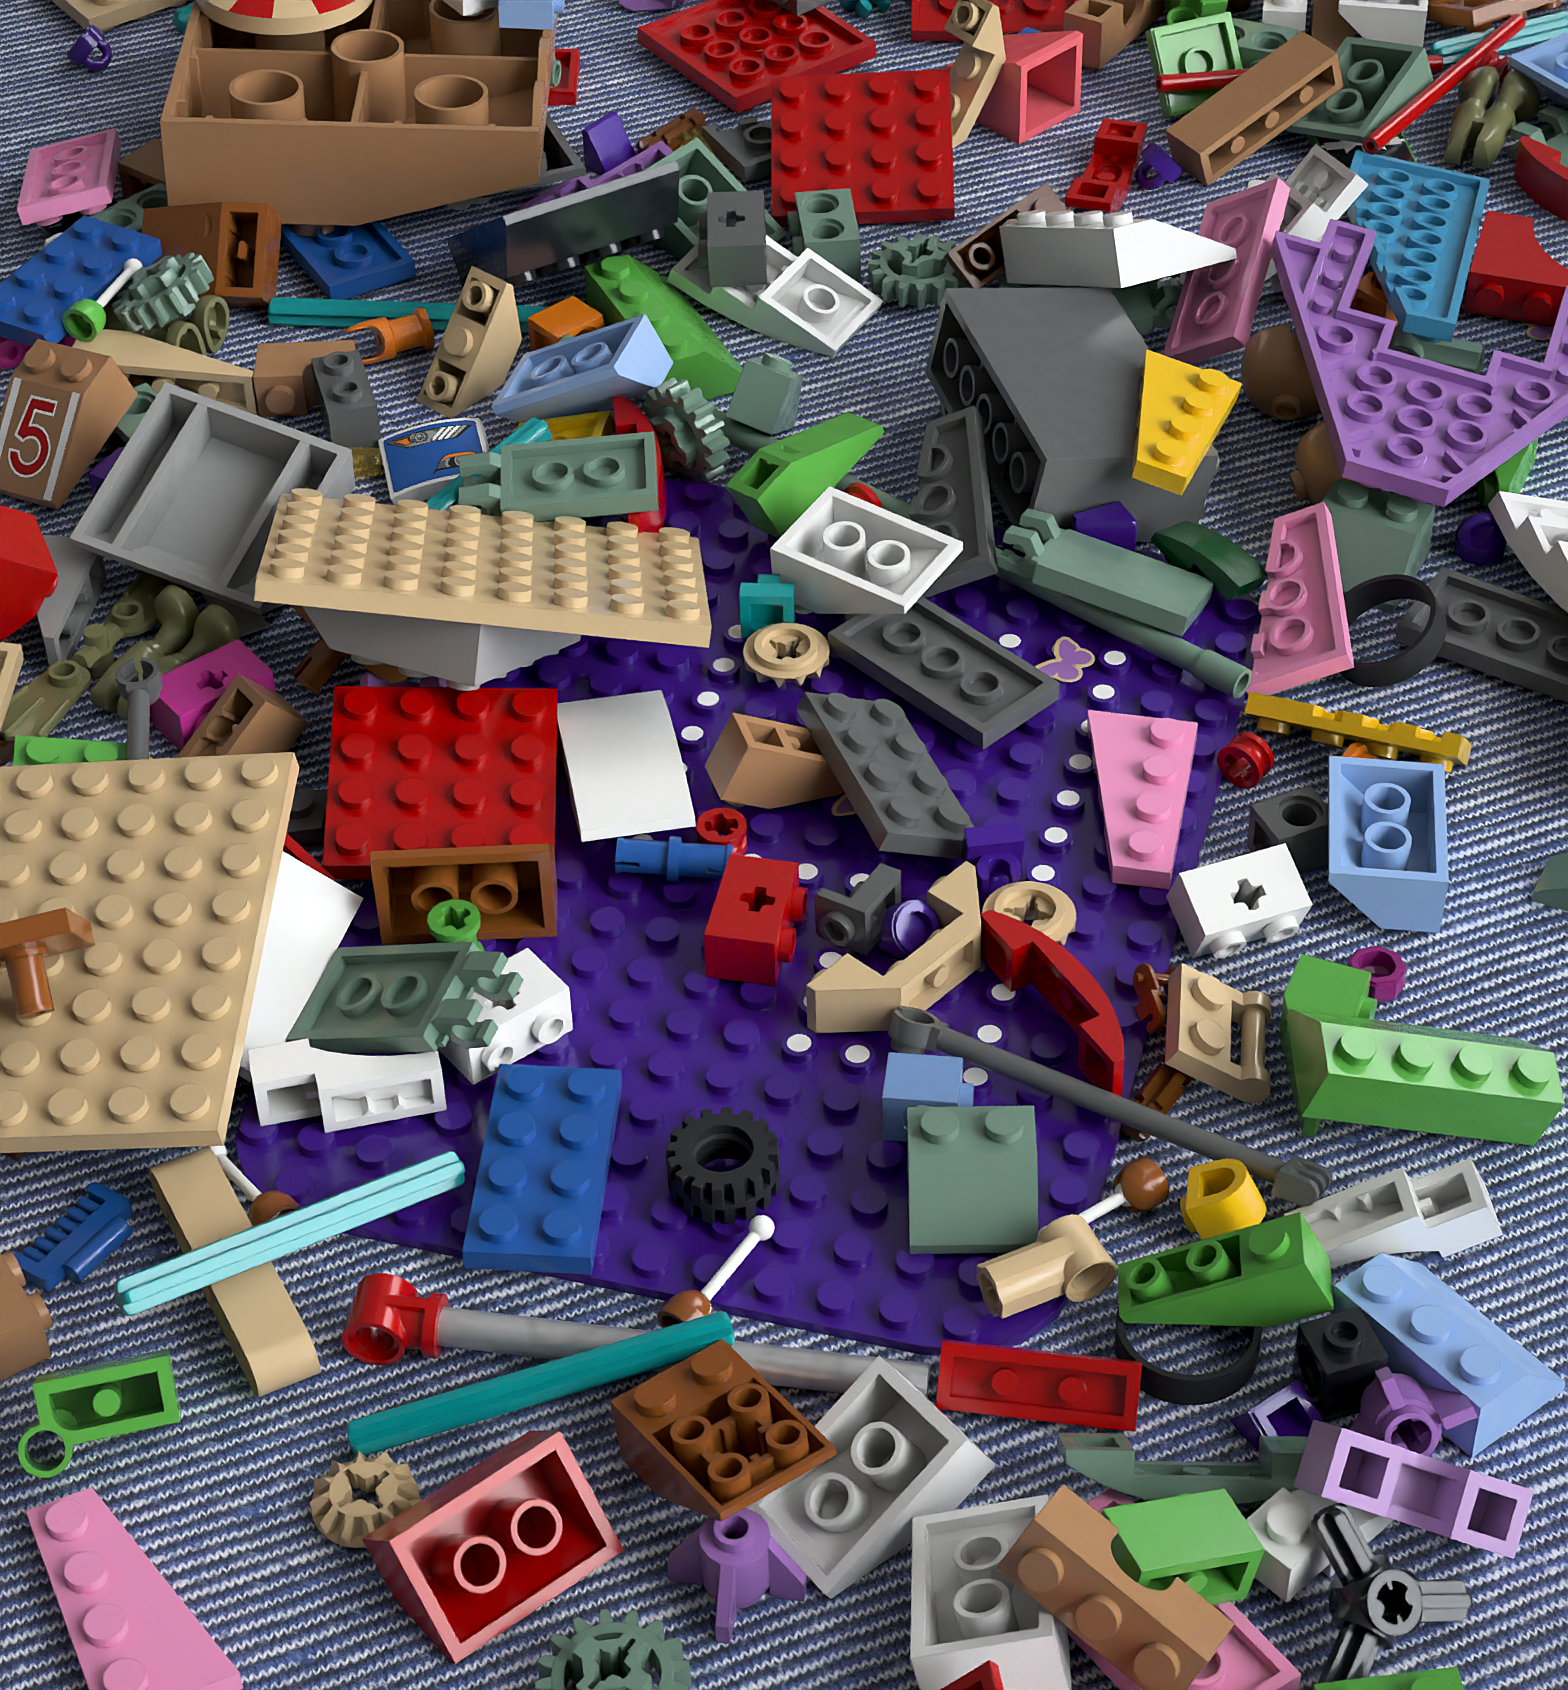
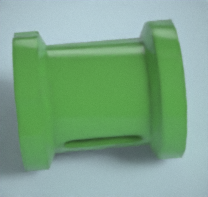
[427,899,484,951]

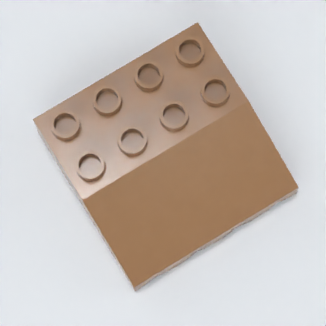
[160,0,558,237]

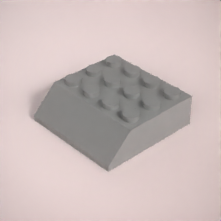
[69,382,355,615]
[302,606,581,691]

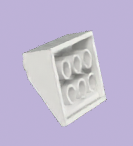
[999,210,1237,288]

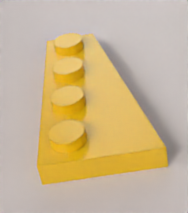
[1132,349,1242,496]
[1244,691,1472,773]

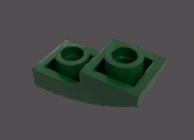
[1150,521,1268,601]

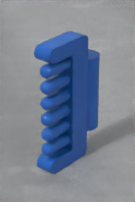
[13,1182,133,1291]

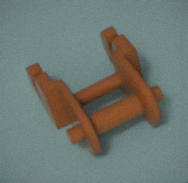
[1133,963,1178,1033]

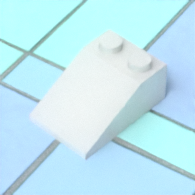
[770,486,963,614]
[746,1356,996,1599]
[910,1494,1071,1690]

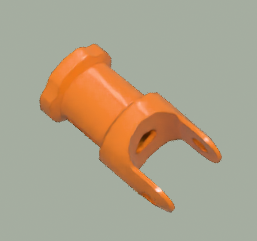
[344,307,435,365]

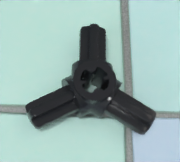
[1311,1503,1473,1683]

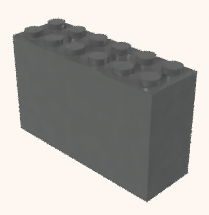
[925,288,1219,542]

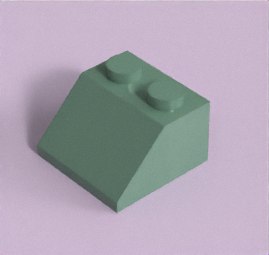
[1321,480,1435,614]
[907,1106,1038,1254]

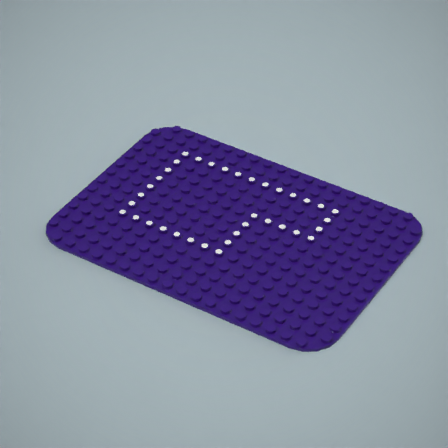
[234,480,1261,1356]

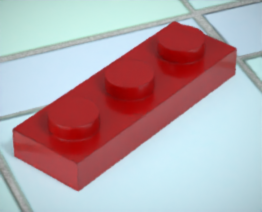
[936,1339,1142,1432]

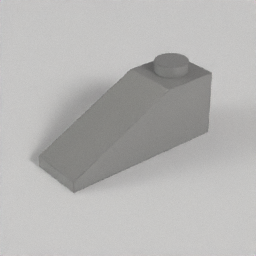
[35,535,107,667]

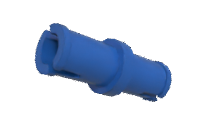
[615,836,733,882]

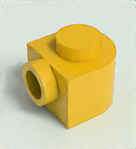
[1180,1159,1266,1240]

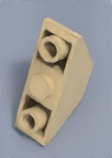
[417,266,522,419]

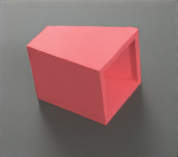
[944,30,1083,145]

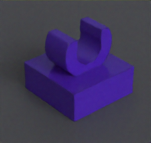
[961,822,1026,893]

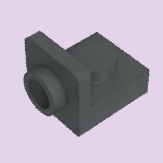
[814,863,902,956]

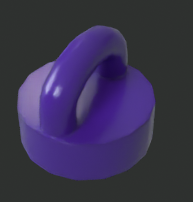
[66,25,112,71]
[1136,142,1183,190]
[1453,512,1507,565]
[878,900,941,960]

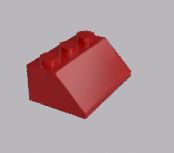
[362,1430,624,1664]

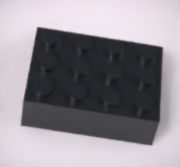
[446,160,680,287]

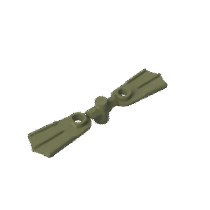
[0,571,197,741]

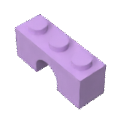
[1293,1420,1534,1559]

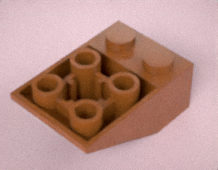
[142,202,282,309]
[610,1339,837,1521]

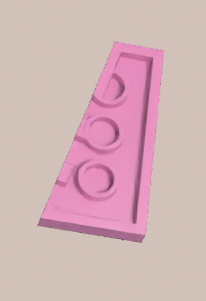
[1246,502,1354,696]
[1087,710,1198,890]
[26,1487,243,1690]

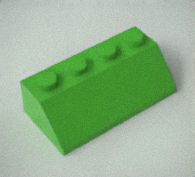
[584,254,743,400]
[1286,1009,1565,1146]

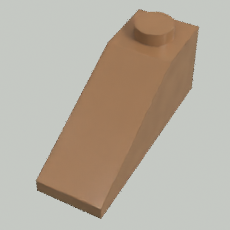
[704,712,845,809]

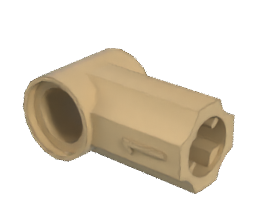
[976,1214,1117,1319]

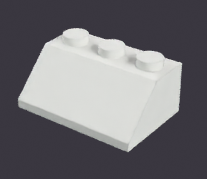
[1338,0,1428,47]

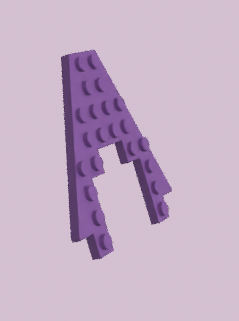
[1270,218,1568,507]

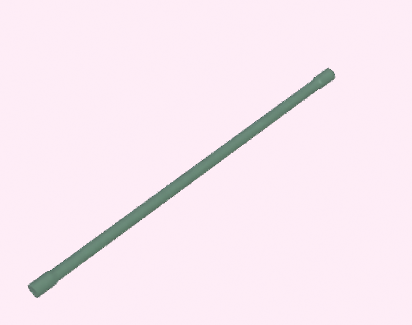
[558,334,1252,699]

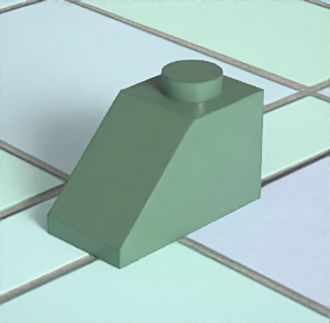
[726,352,803,435]

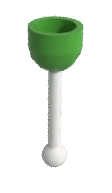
[62,258,143,342]

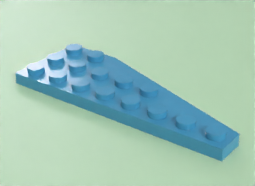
[1346,150,1491,343]

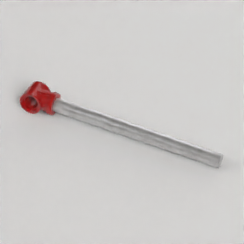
[341,1273,930,1398]

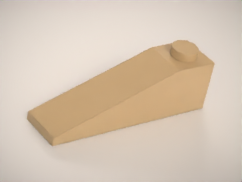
[72,329,259,416]

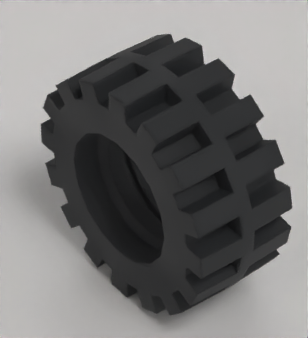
[666,1107,780,1224]

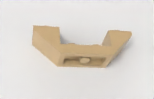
[944,0,1006,148]
[806,861,981,1033]

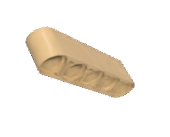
[148,1146,321,1398]

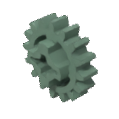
[868,233,968,309]
[112,252,214,332]
[641,377,731,483]
[535,1609,692,1690]

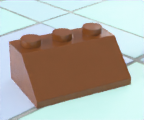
[370,843,558,944]

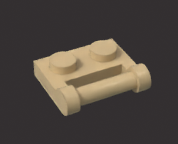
[1165,963,1271,1103]

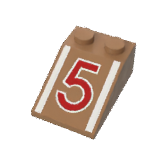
[0,339,138,510]

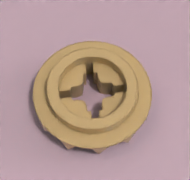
[743,623,829,688]
[982,881,1076,947]
[310,1450,420,1548]

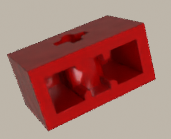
[704,854,808,986]

